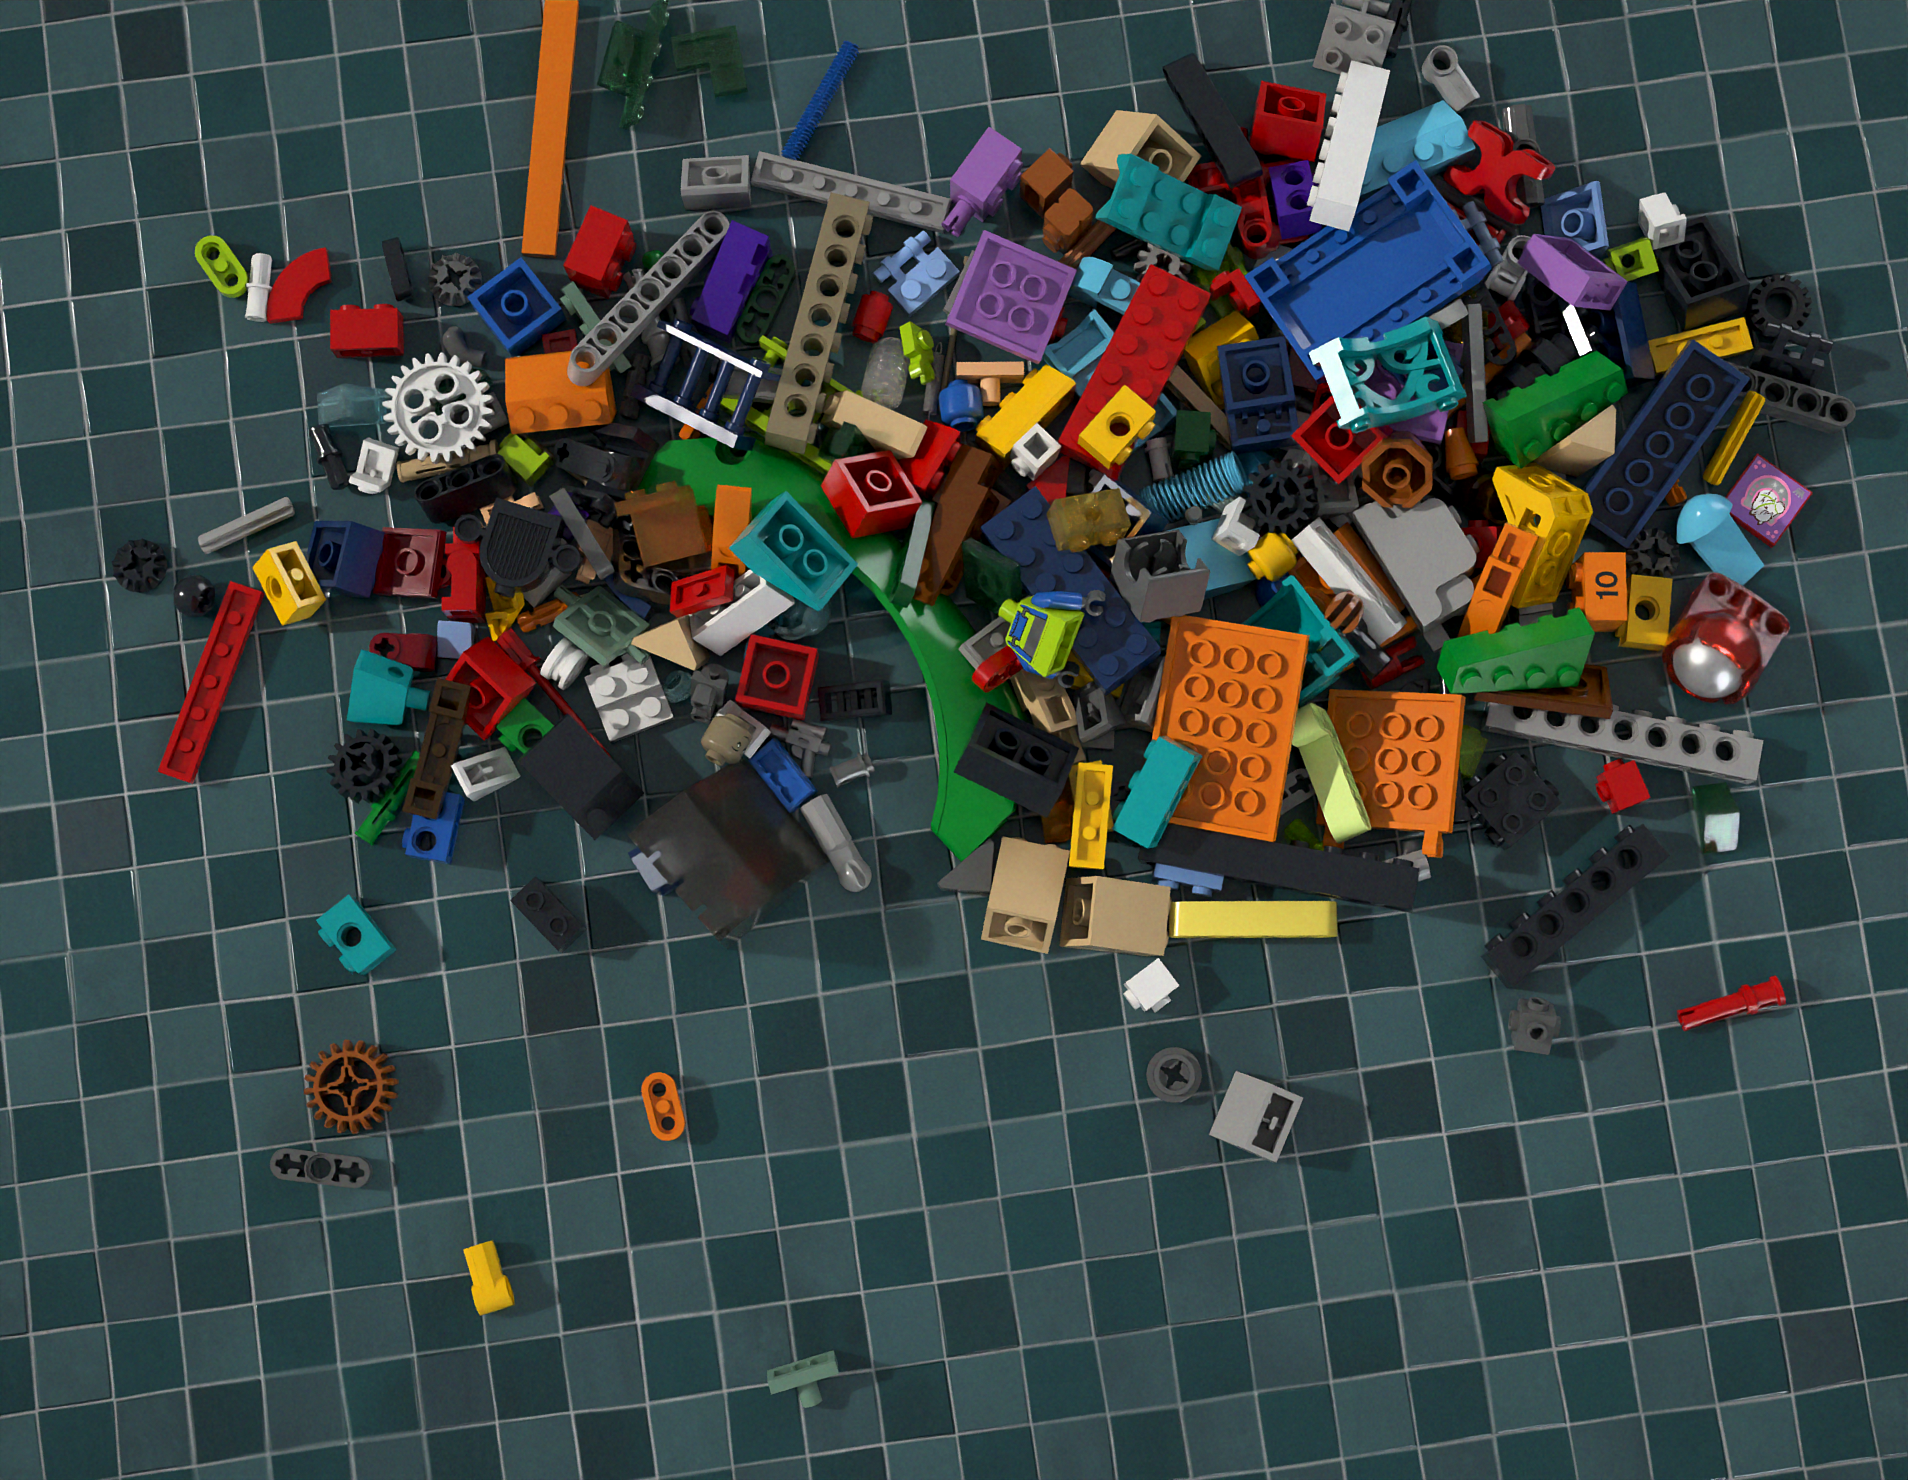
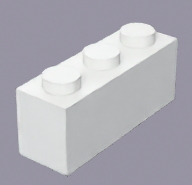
[689,569,795,656]

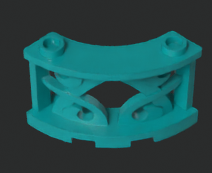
[1309,317,1467,433]

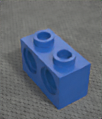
[402,792,465,865]

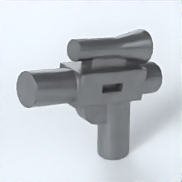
[769,719,832,778]

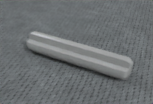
[198,497,295,554]

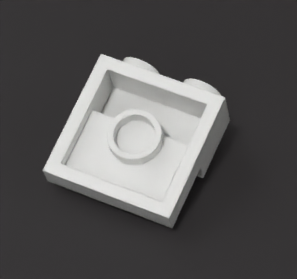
[584,653,674,743]

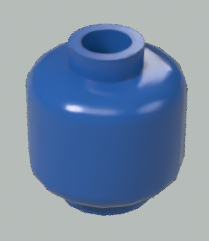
[938,379,984,432]

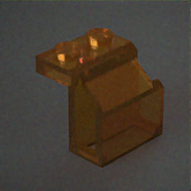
[614,481,713,567]

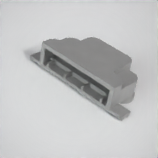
[1348,498,1480,653]

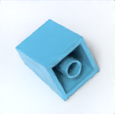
[1167,518,1257,600]

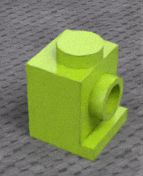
[1603,237,1659,281]
[497,433,554,487]

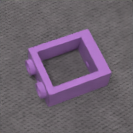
[1517,234,1628,310]

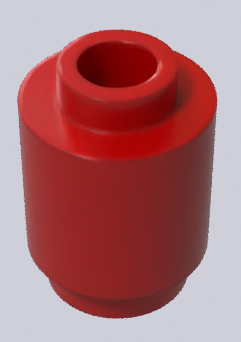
[852,291,894,344]

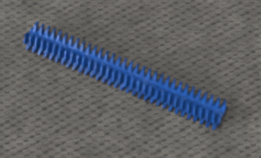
[781,41,860,160]

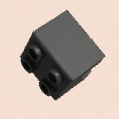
[1109,529,1210,623]

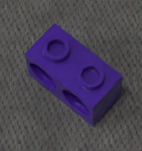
[1268,160,1322,239]

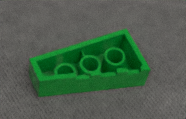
[1437,607,1595,694]

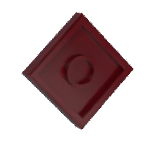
[373,527,447,599]

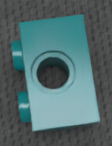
[316,894,397,976]

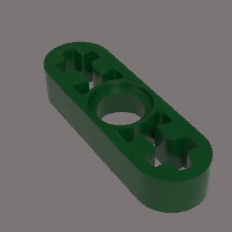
[736,254,796,347]

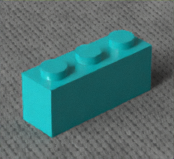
[1112,736,1203,849]

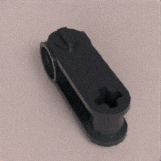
[553,438,641,491]

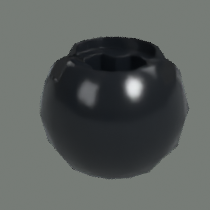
[173,575,215,617]

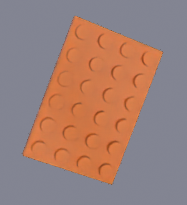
[1152,615,1310,842]

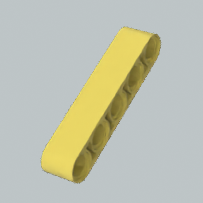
[1169,901,1338,938]

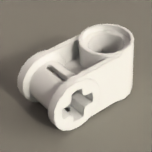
[1485,235,1531,301]

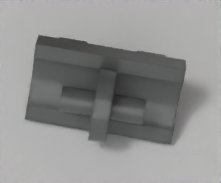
[691,664,729,725]

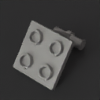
[1312,0,1396,74]

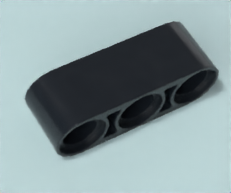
[414,454,518,524]

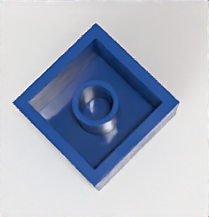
[467,257,567,357]

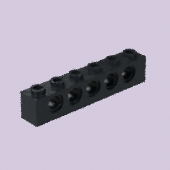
[1481,824,1670,988]

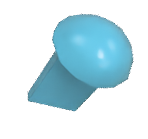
[1676,494,1764,593]

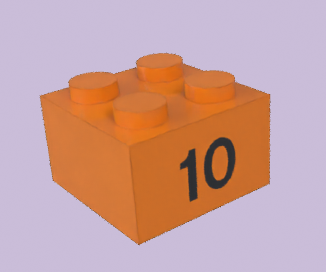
[1566,552,1627,632]

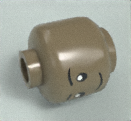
[701,713,752,766]

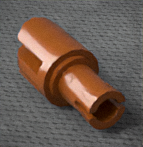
[1325,590,1364,634]

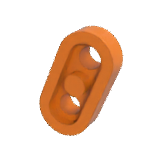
[641,1072,686,1141]

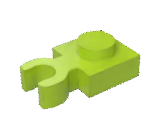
[899,321,935,385]

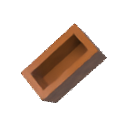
[1020,148,1073,218]

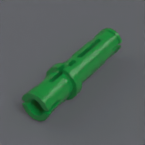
[354,750,420,846]

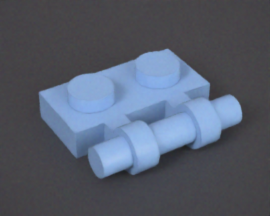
[872,231,960,317]

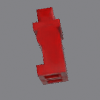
[442,527,486,623]

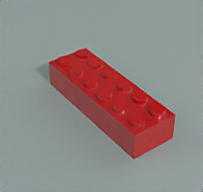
[1058,264,1211,480]

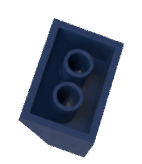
[1568,282,1656,389]

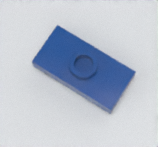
[748,738,818,813]

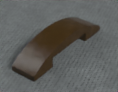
[402,678,472,820]

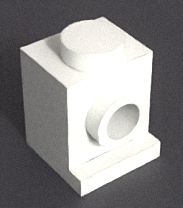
[1638,192,1687,250]

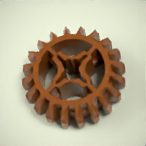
[304,1040,399,1134]

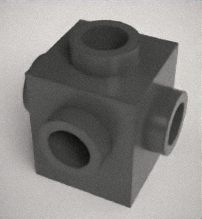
[1508,997,1561,1055]

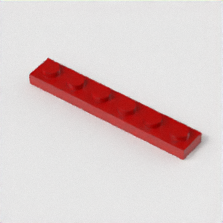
[158,581,265,784]

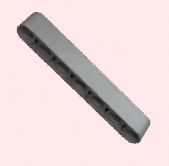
[567,211,729,386]

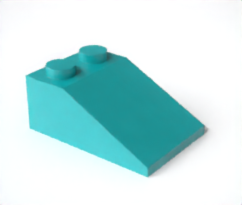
[729,491,858,611]

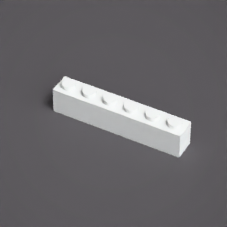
[1307,60,1390,231]

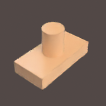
[956,362,1024,406]

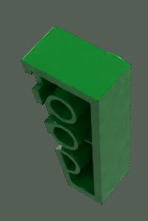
[1482,350,1628,469]

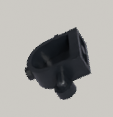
[454,497,582,598]

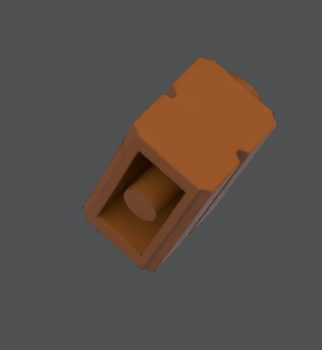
[1042,188,1094,254]

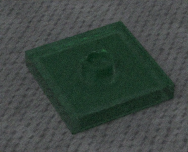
[962,537,1022,615]

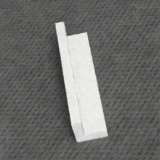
[1291,517,1407,645]

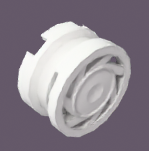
[540,637,590,690]

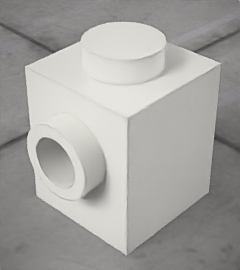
[1009,423,1061,481]
[1123,958,1179,1012]

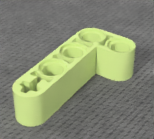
[1292,703,1371,844]

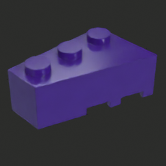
[689,220,773,344]

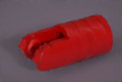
[1360,636,1425,690]

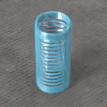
[1139,451,1249,524]

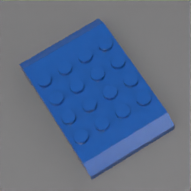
[1244,160,1492,385]

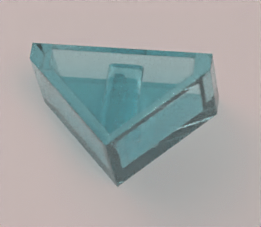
[317,383,387,427]

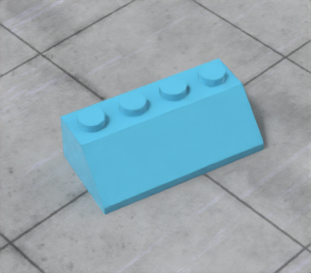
[1358,100,1476,205]

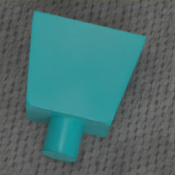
[347,649,430,725]

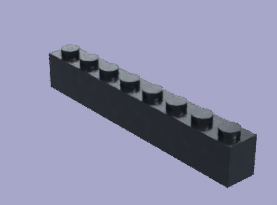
[1138,823,1420,913]

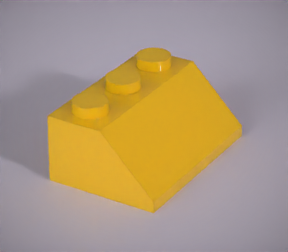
[975,364,1076,470]

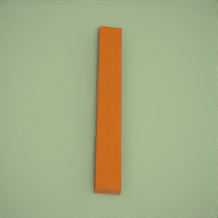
[521,0,579,259]

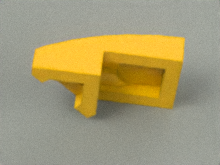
[485,576,524,641]

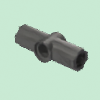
[1501,104,1545,209]

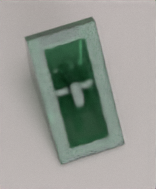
[1691,782,1740,854]

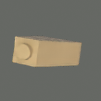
[820,390,928,460]

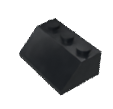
[953,702,1079,818]

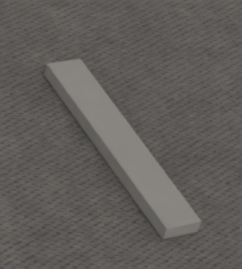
[751,151,952,234]

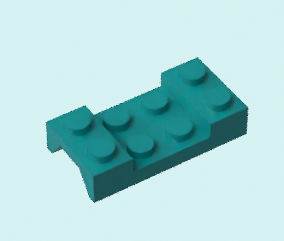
[1095,154,1242,270]

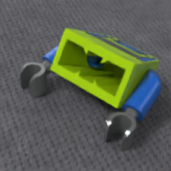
[999,590,1106,688]

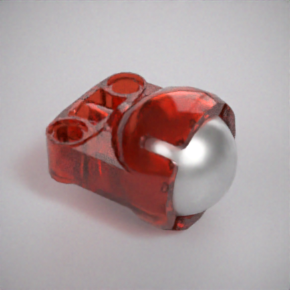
[1662,572,1790,704]

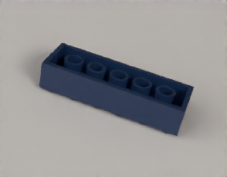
[1582,339,1750,549]
[980,486,1161,696]

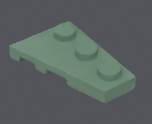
[559,281,631,374]

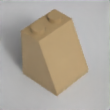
[1080,110,1201,189]
[981,836,1070,954]
[1059,876,1172,956]

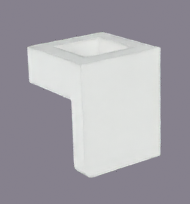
[1211,497,1260,556]

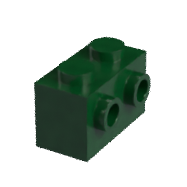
[1170,410,1216,471]

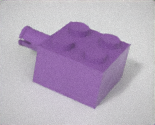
[941,127,1023,237]

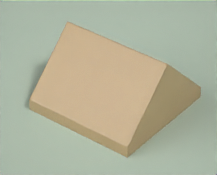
[1533,405,1616,477]
[631,615,710,671]

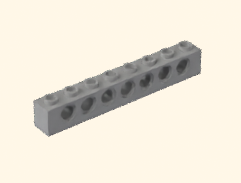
[1480,702,1764,784]

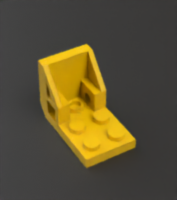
[1492,463,1593,609]

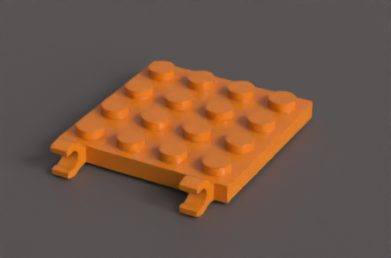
[1316,689,1466,858]

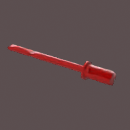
[496,628,611,757]

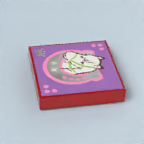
[1725,453,1813,548]

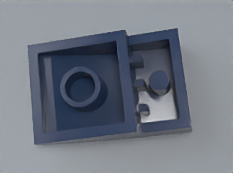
[1217,336,1299,454]

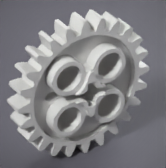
[382,353,495,464]

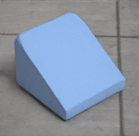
[437,620,475,659]

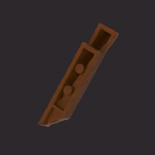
[912,443,1004,606]

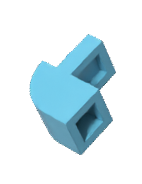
[1067,257,1140,315]

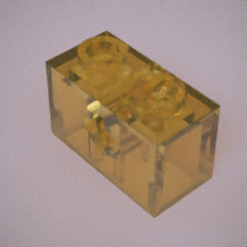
[1046,488,1131,552]

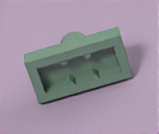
[767,1350,839,1408]

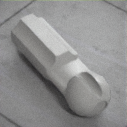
[800,794,872,892]

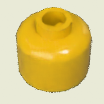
[1246,531,1299,582]

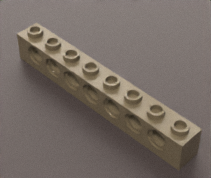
[765,192,874,454]

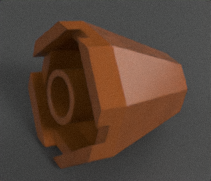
[1362,431,1433,508]

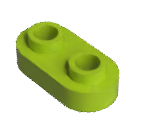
[195,235,250,298]

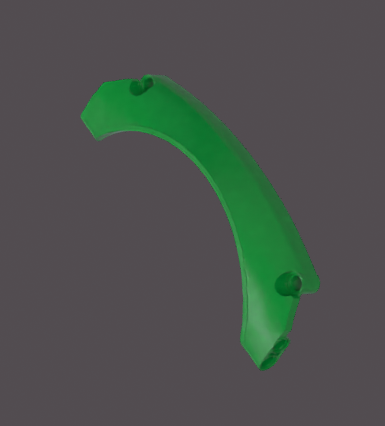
[633,431,1029,862]

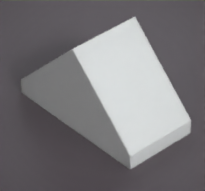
[451,747,521,801]

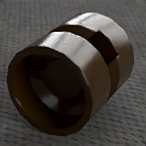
[1458,467,1508,524]

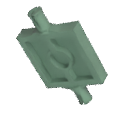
[553,585,650,667]

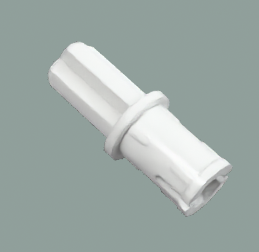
[245,253,272,322]

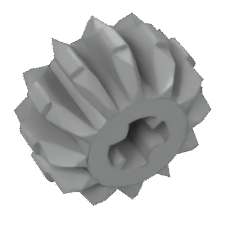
[1134,243,1191,283]

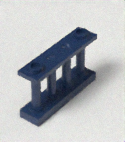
[630,318,781,451]

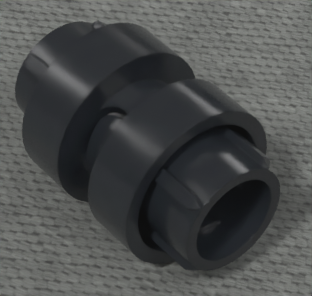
[1487,333,1581,401]

